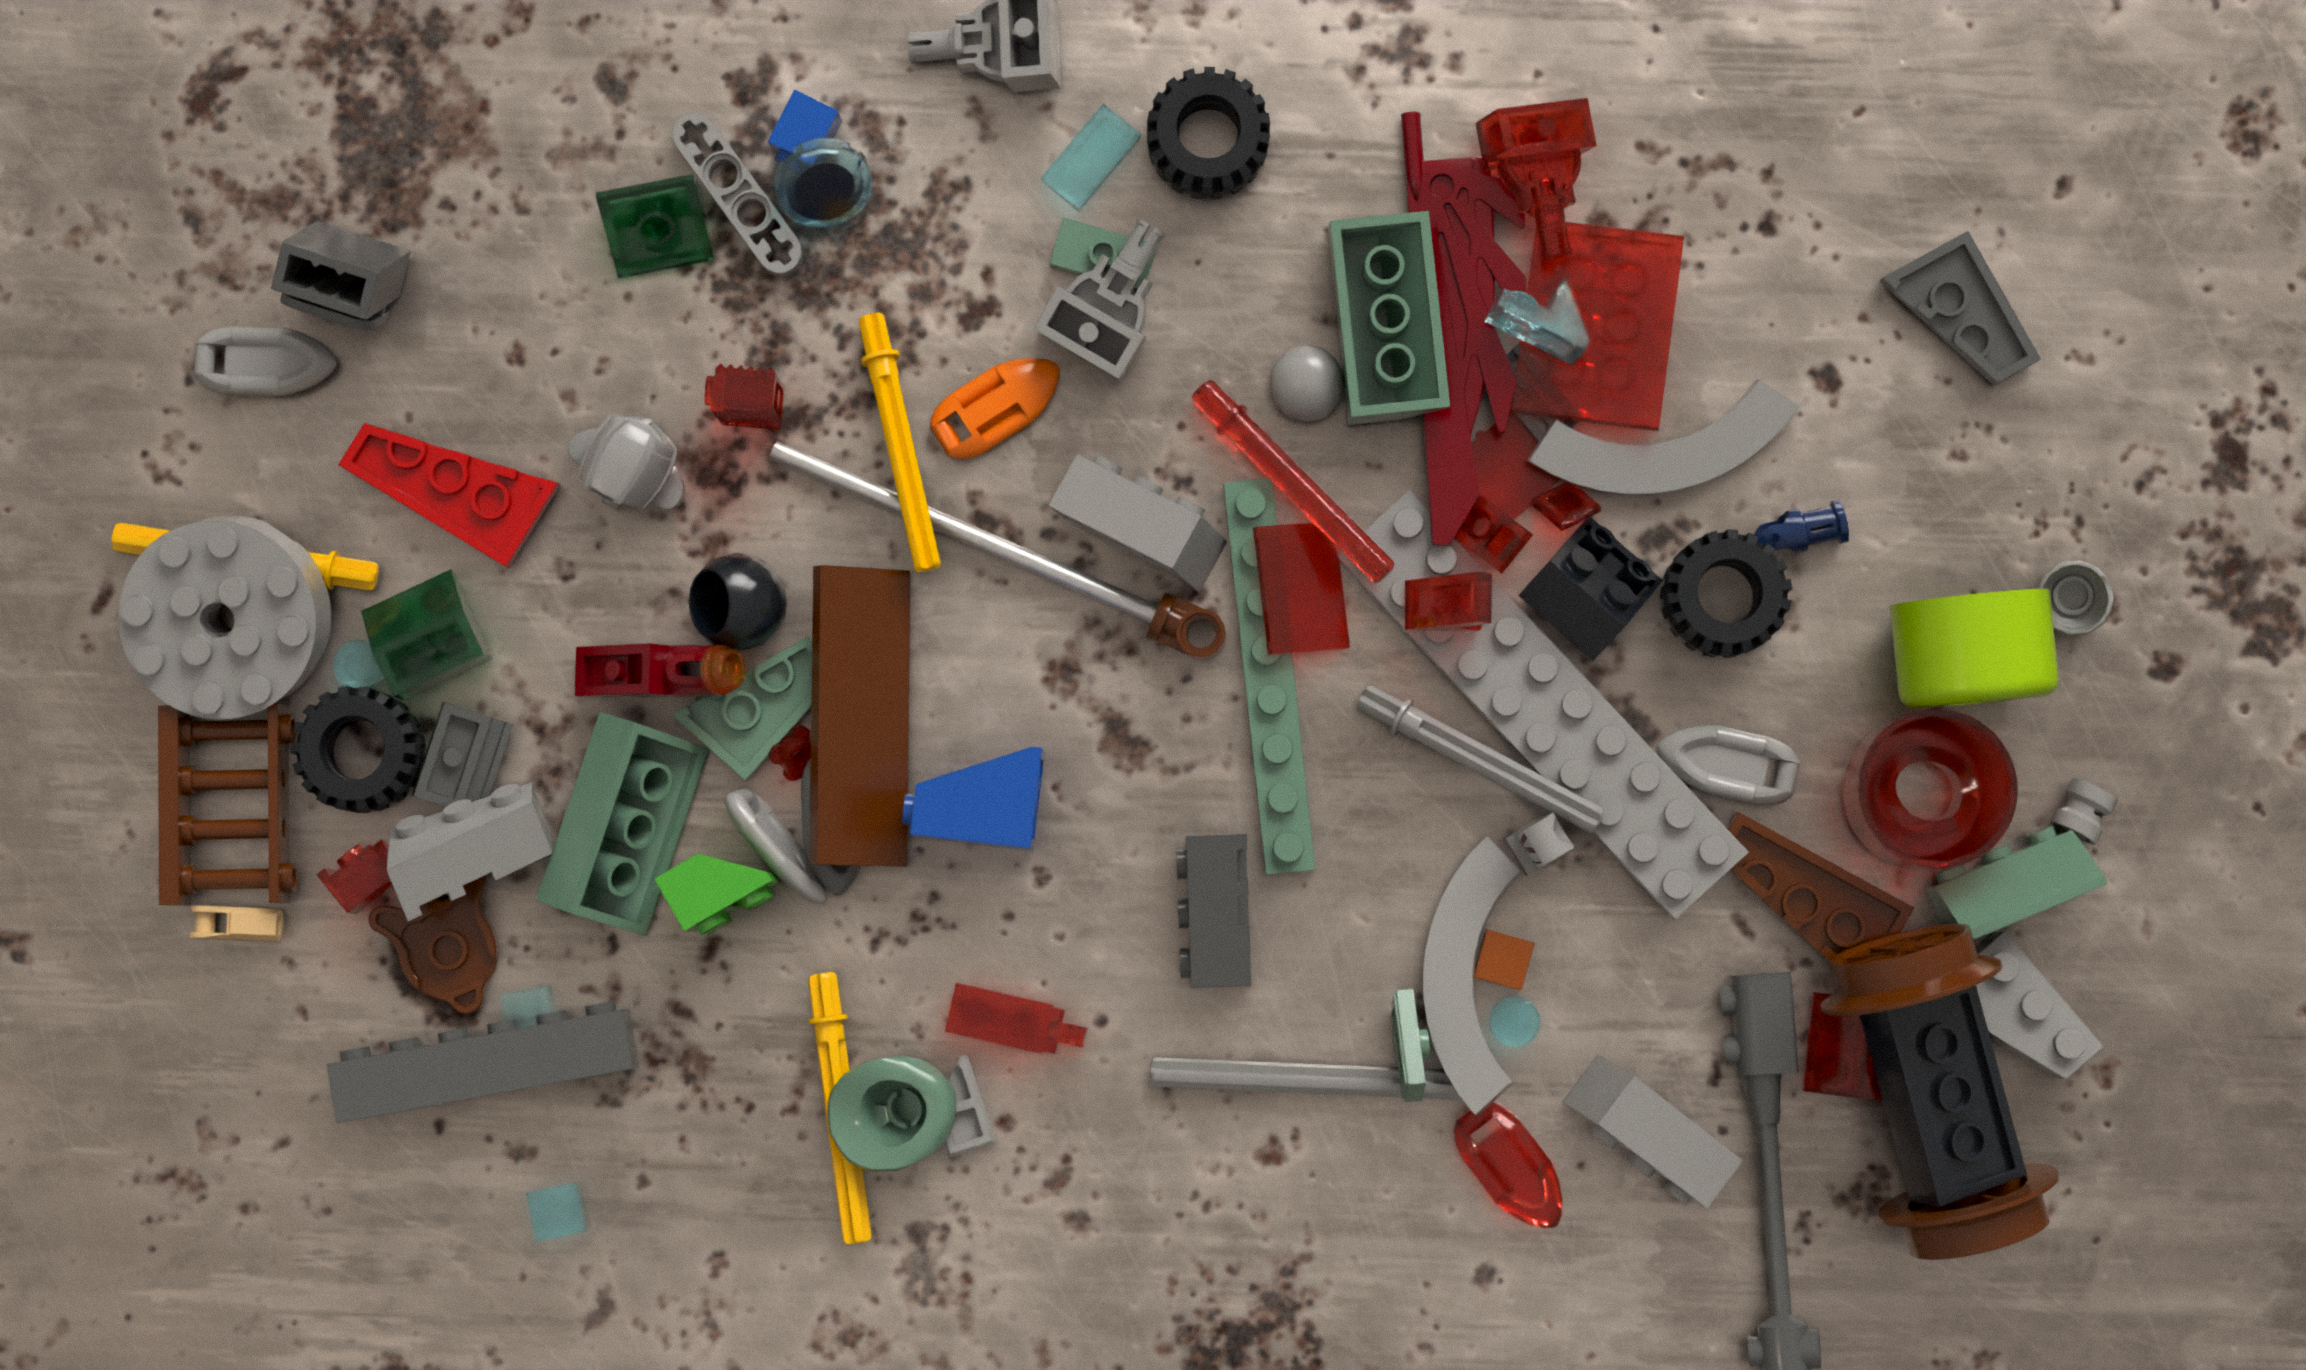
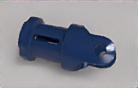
[1755,499,1849,553]

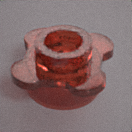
[769,725,811,781]

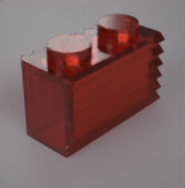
[704,363,785,430]

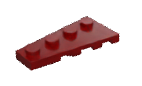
[338,423,560,569]

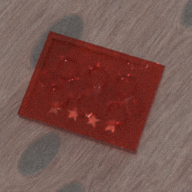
[1511,218,1684,431]

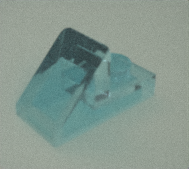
[1484,279,1590,365]

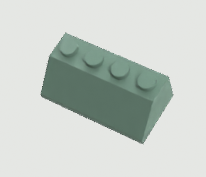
[1328,211,1450,425]
[536,712,709,936]

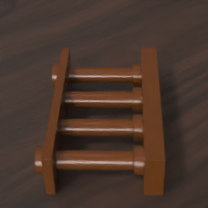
[158,703,297,906]

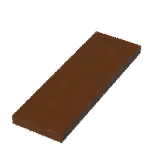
[809,565,910,867]

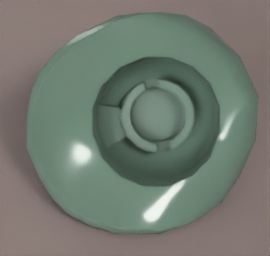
[828,1056,956,1172]

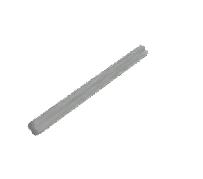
[1150,1057,1462,1100]

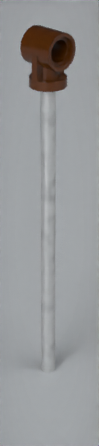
[769,441,1227,661]

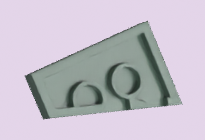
[672,636,812,781]

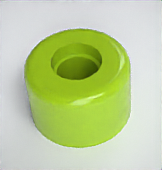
[1889,589,2059,709]

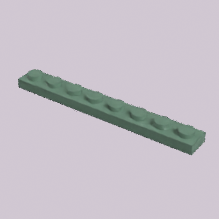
[1223,477,1315,875]

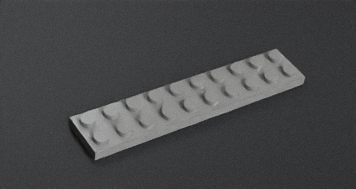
[1337,490,1749,920]

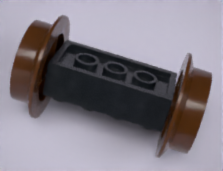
[1821,924,2059,1260]

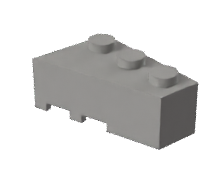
[1048,454,1227,593]
[386,782,552,921]
[1976,931,2104,1079]
[1562,1054,1743,1209]

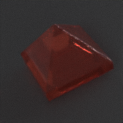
[1531,482,1601,531]

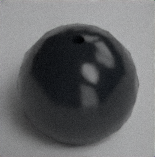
[689,553,787,652]

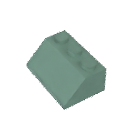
[1925,825,2108,939]

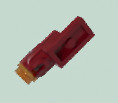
[575,643,745,698]

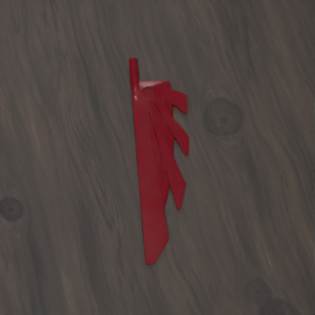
[1401,111,1526,546]

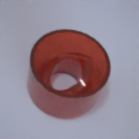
[1843,709,2018,871]

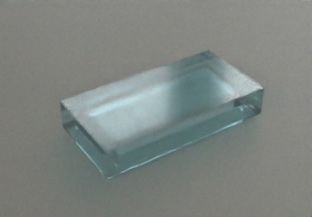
[1041,104,1141,212]

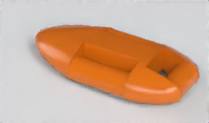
[930,358,1059,459]

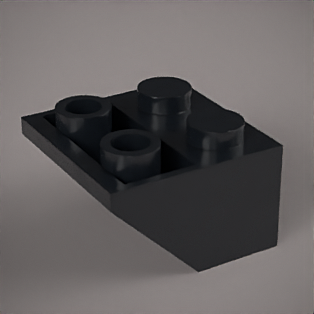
[1518,516,1663,661]

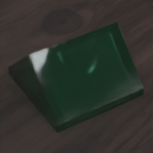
[596,174,714,279]

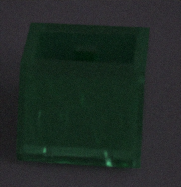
[361,569,493,701]

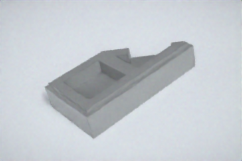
[944,1054,996,1157]

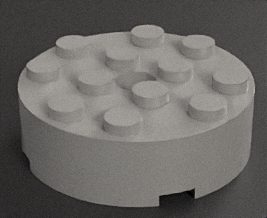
[118,516,331,719]

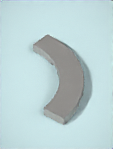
[1526,379,1799,494]
[1423,836,1522,1117]

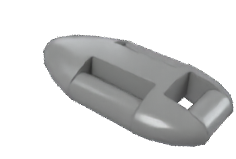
[193,326,337,396]
[1657,725,1800,806]
[725,787,826,904]

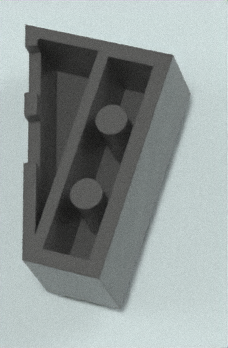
[1176,834,1251,988]

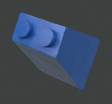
[902,747,1045,851]

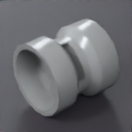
[2050,778,2118,845]

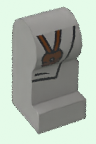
[1503,812,1574,876]

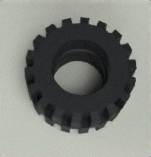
[1147,66,1270,200]
[1660,529,1792,658]
[290,686,426,813]

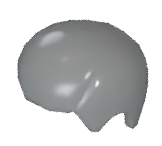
[1270,344,1344,422]
[2038,560,2114,636]

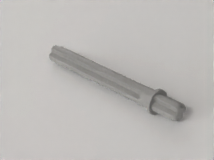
[1357,685,1604,833]

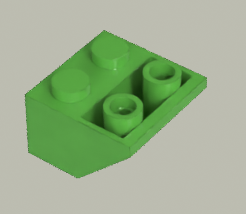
[654,853,781,936]

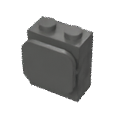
[271,221,411,330]

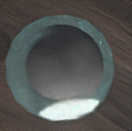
[773,138,873,228]

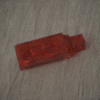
[945,983,1087,1054]

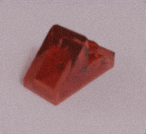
[1455,495,1533,574]
[1405,572,1492,631]

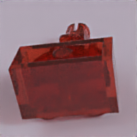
[1475,98,1597,260]

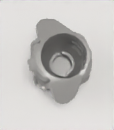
[568,414,685,510]

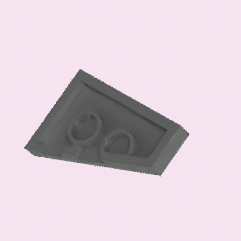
[1880,231,2041,385]

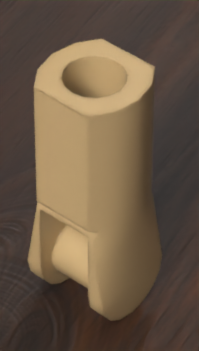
[189,905,283,942]

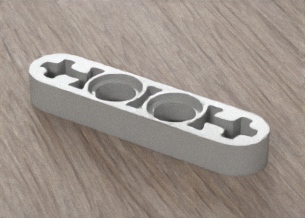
[672,112,804,277]

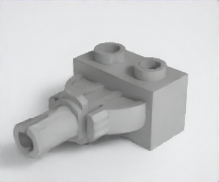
[908,0,1061,93]
[1033,218,1166,380]

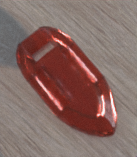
[1453,1101,1563,1228]

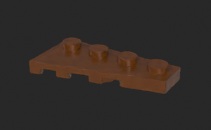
[1727,812,1914,964]

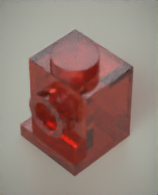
[316,839,392,914]

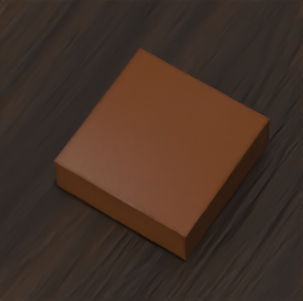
[1474,929,1535,991]

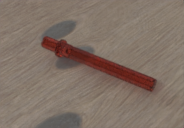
[1192,380,1395,583]

